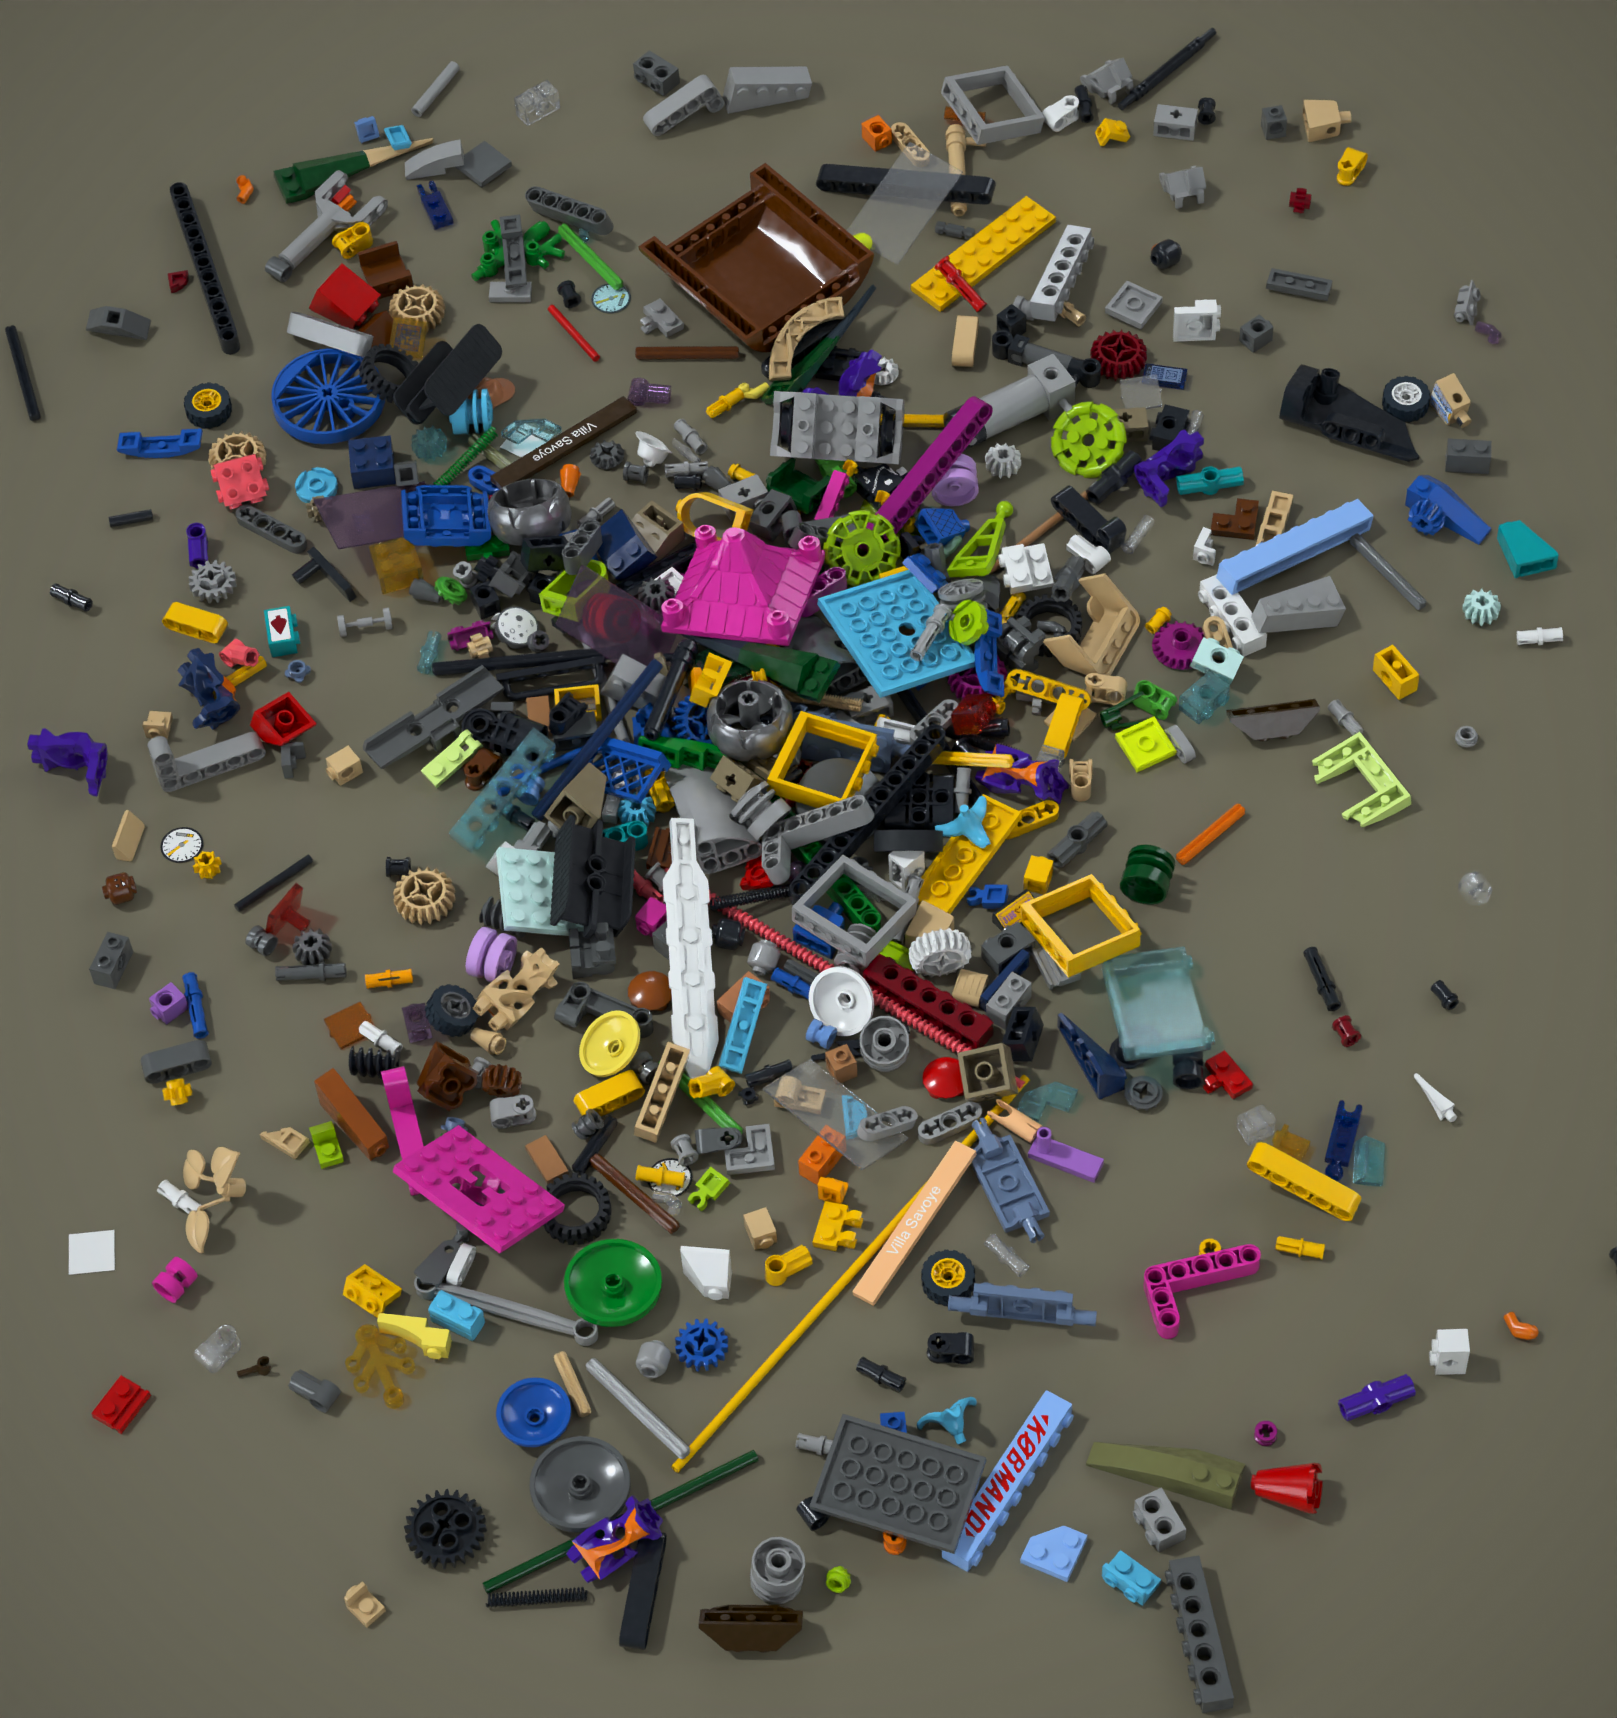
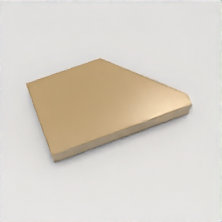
[260,1127,310,1159]

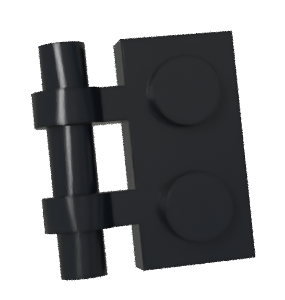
[816,346,864,381]

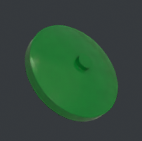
[564,1239,662,1327]

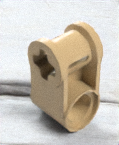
[1083,673,1127,706]
[1069,759,1092,802]

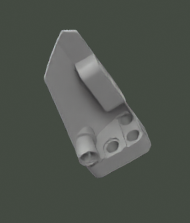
[664,764,762,874]

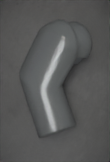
[1037,621,1067,637]

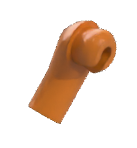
[236,175,254,204]

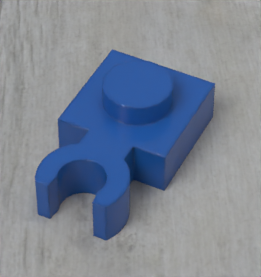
[967,885,1009,909]

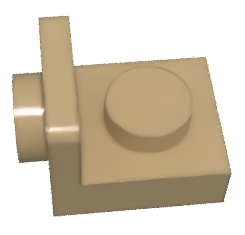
[143,711,173,739]
[344,1582,386,1628]

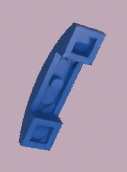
[117,429,203,458]
[974,609,1004,697]

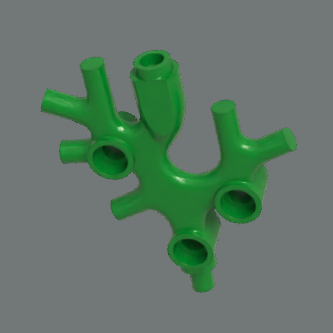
[471,220,565,281]

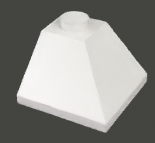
[680,1246,732,1300]

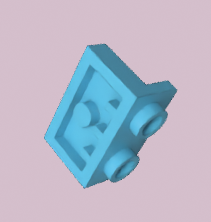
[1102,1550,1161,1606]

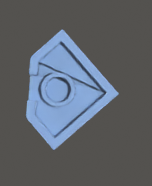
[1020,1526,1087,1582]

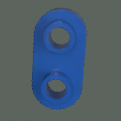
[468,466,500,495]

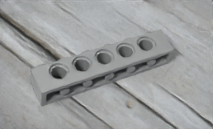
[1030,225,1094,322]

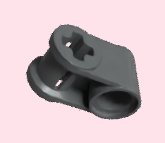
[695,1127,743,1154]

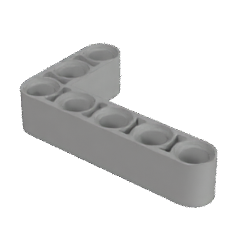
[147,732,266,792]
[762,795,874,885]

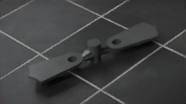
[414,1188,505,1286]

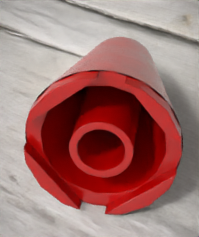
[1251,1463,1323,1514]

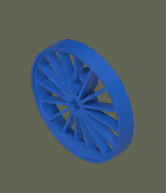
[272,348,386,444]

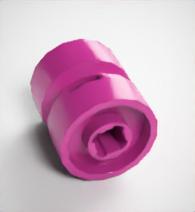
[152,1257,198,1303]

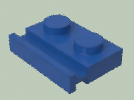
[902,553,948,594]

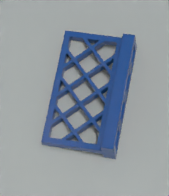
[585,737,671,804]

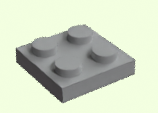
[1105,281,1163,329]

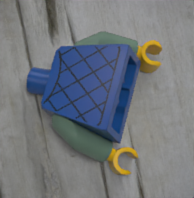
[903,506,970,559]

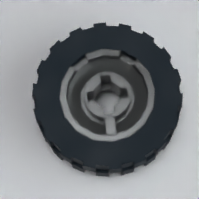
[425,984,479,1037]

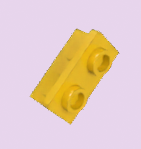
[343,1264,402,1318]

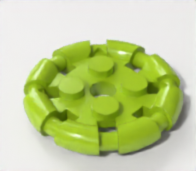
[1051,402,1127,478]
[823,510,901,587]

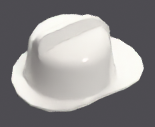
[635,431,673,467]

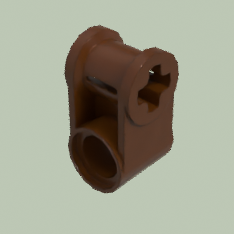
[464,747,503,791]

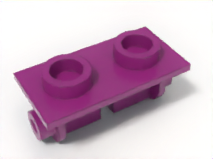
[447,620,494,651]

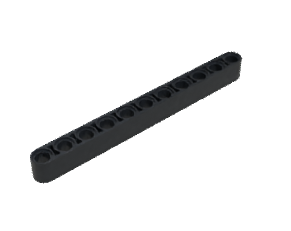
[170,182,240,355]
[790,724,945,906]

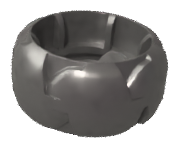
[487,479,571,545]
[707,680,793,761]

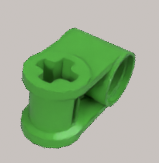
[1132,680,1177,720]

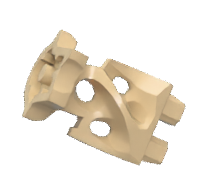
[473,947,560,1032]

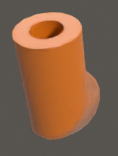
[1503,1312,1538,1340]

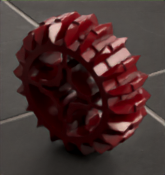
[1090,329,1147,381]

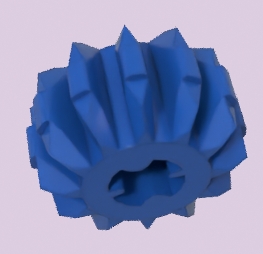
[1408,498,1447,536]

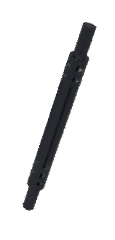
[1118,28,1217,110]

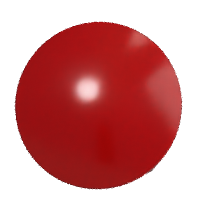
[923,1057,964,1099]

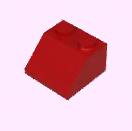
[250,692,317,746]

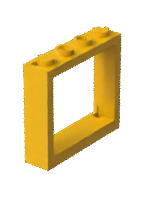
[767,711,879,808]
[1020,874,1142,978]

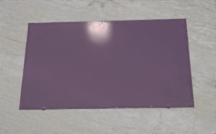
[313,481,426,550]
[555,564,677,666]

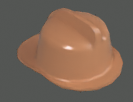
[468,377,515,409]

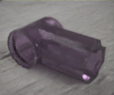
[627,378,671,406]

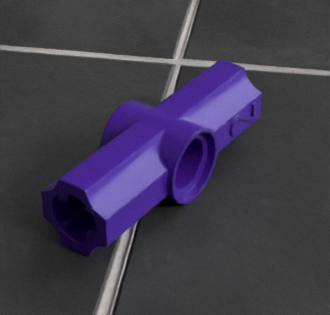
[1338,1374,1416,1421]

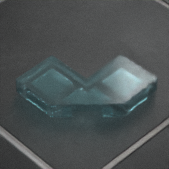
[501,419,561,445]
[1017,1082,1078,1122]

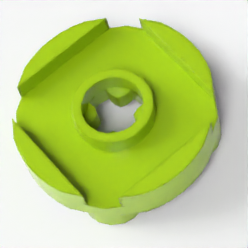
[949,600,989,646]

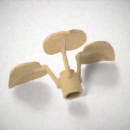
[183,1147,246,1253]

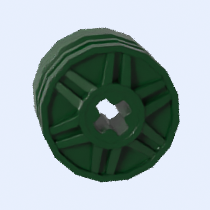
[1120,844,1176,905]

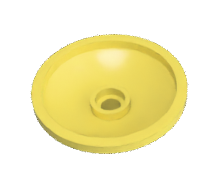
[579,1011,640,1077]

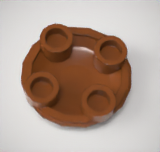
[628,971,672,1011]

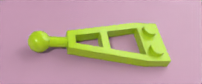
[947,501,1013,578]

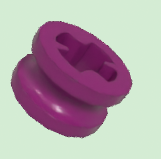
[1254,1421,1277,1446]

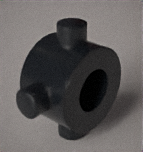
[738,1087,759,1106]

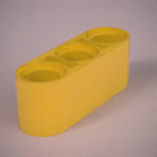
[162,602,228,644]
[1042,693,1084,759]
[573,1070,645,1116]

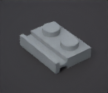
[1031,938,1081,990]

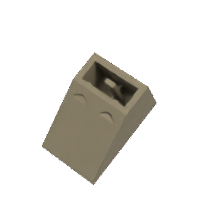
[632,500,685,567]

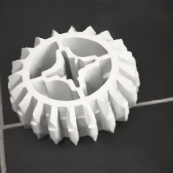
[908,928,972,977]

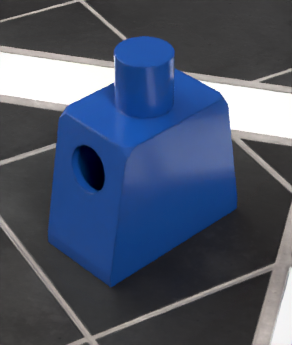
[793,902,845,959]

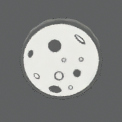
[495,606,539,649]

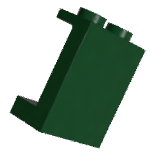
[766,458,831,515]

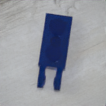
[417,180,454,230]

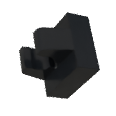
[899,532,924,560]

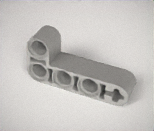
[643,75,724,136]

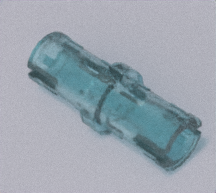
[417,631,442,674]

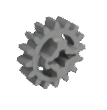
[189,560,236,603]

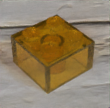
[368,537,424,594]

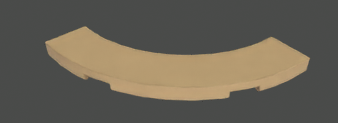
[769,297,844,381]

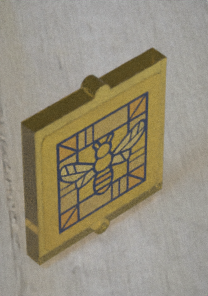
[390,317,428,359]

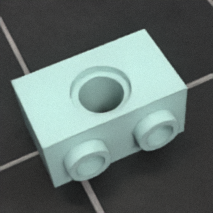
[1189,637,1244,685]

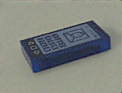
[1142,363,1187,390]

